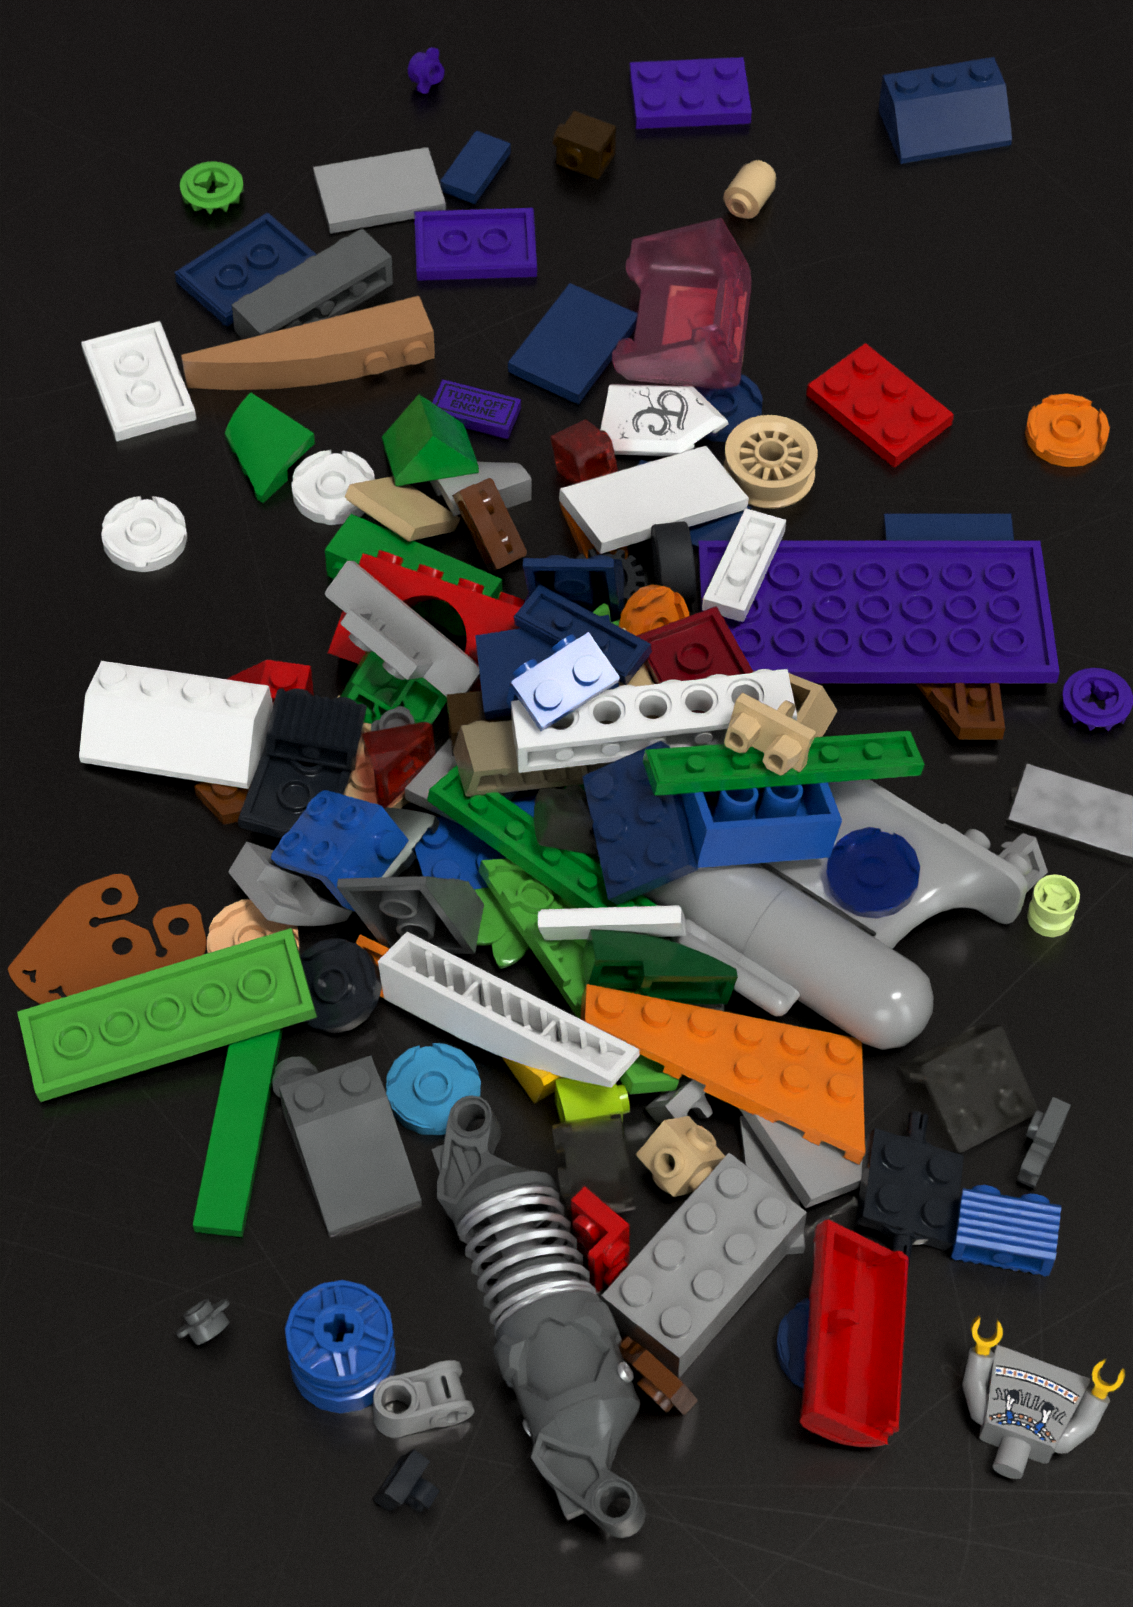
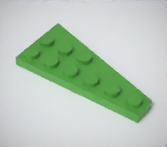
[478,853,680,1094]

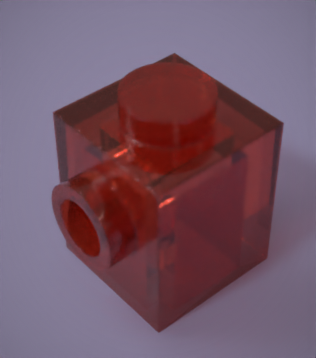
[550,419,618,484]

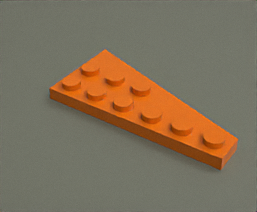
[581,984,865,1165]

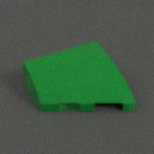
[225,392,315,503]
[340,651,447,730]

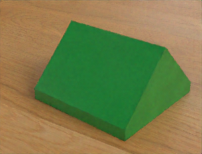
[382,394,479,486]

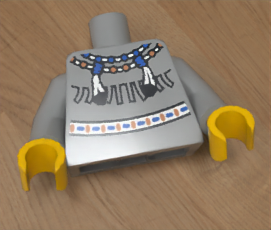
[962,1316,1125,1479]

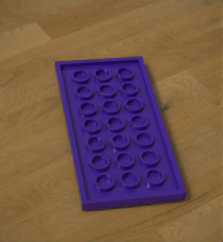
[698,541,1059,683]

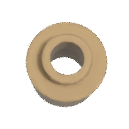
[723,160,776,219]

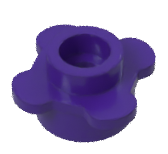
[408,47,445,94]

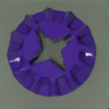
[1062,668,1133,731]

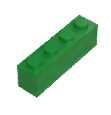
[325,514,502,637]

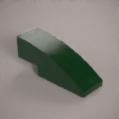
[582,929,738,1004]

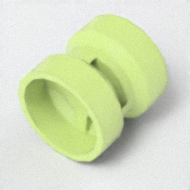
[1027,874,1080,937]

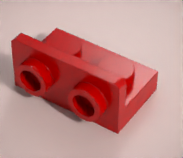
[571,1186,630,1293]

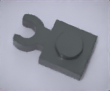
[1016,1097,1071,1189]

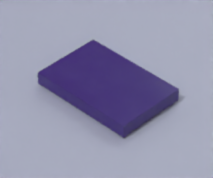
[415,208,537,281]

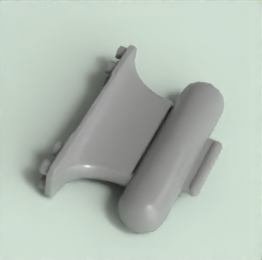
[642,779,1030,1050]

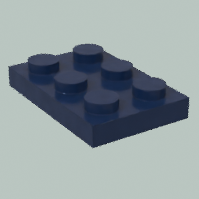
[582,741,698,905]

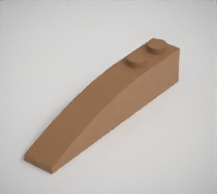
[181,296,435,390]

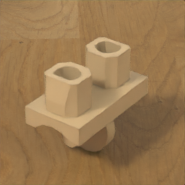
[724,692,816,776]

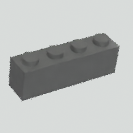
[232,229,393,340]

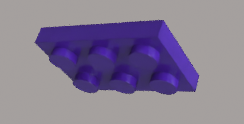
[629,57,752,129]

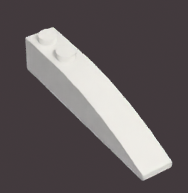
[378,932,640,1088]

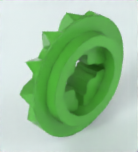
[180,162,244,215]

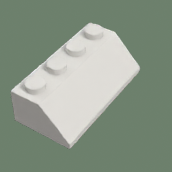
[79,661,273,789]

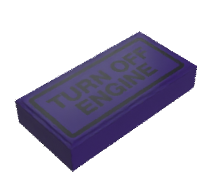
[432,380,521,439]

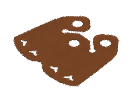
[8,874,207,1004]

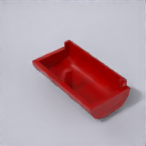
[800,1219,909,1447]

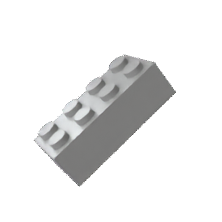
[601,1153,807,1379]

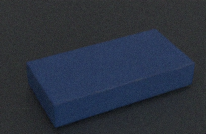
[440,131,511,204]

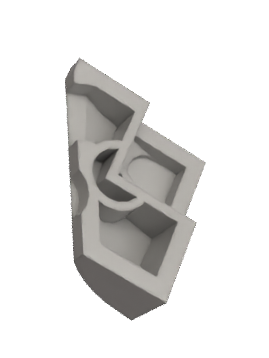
[430,462,531,516]
[228,842,353,926]

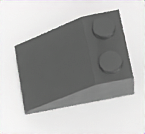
[336,876,484,954]
[279,1056,422,1236]

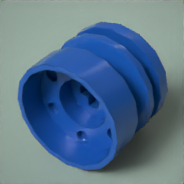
[285,1280,396,1413]

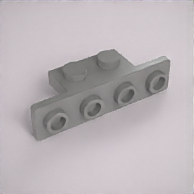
[325,561,480,697]

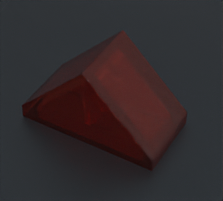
[362,722,435,808]

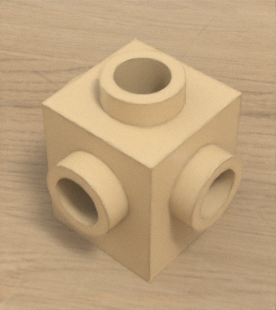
[636,1116,725,1197]

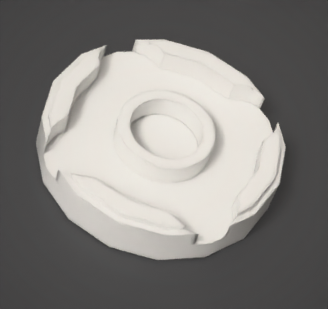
[292,450,375,525]
[101,496,188,572]

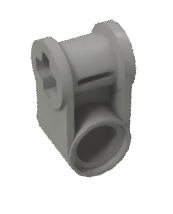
[373,1360,475,1438]

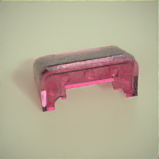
[612,218,751,390]

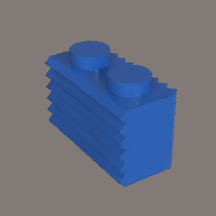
[951,1185,1061,1276]

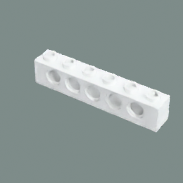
[511,669,797,773]

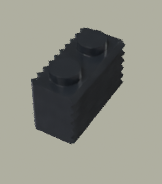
[265,688,367,771]

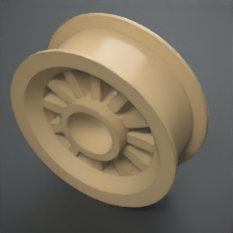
[723,415,818,509]

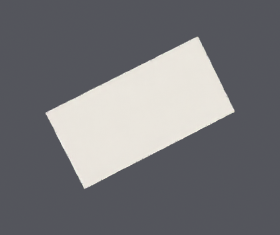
[559,446,749,554]

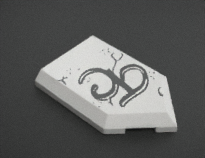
[599,384,728,456]

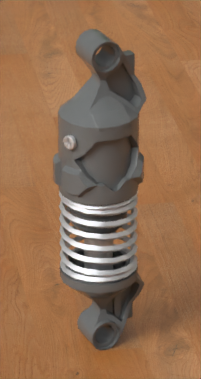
[431,1095,646,1538]

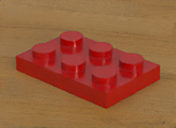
[806,343,954,468]

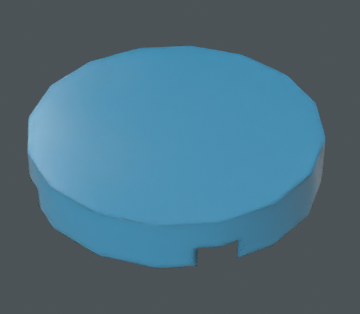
[386,1043,481,1135]

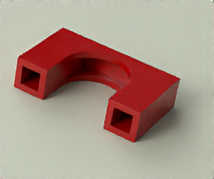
[328,550,525,692]

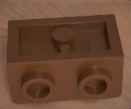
[452,478,527,573]

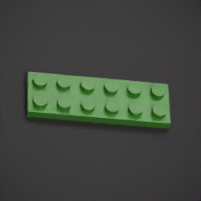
[17,928,317,1102]

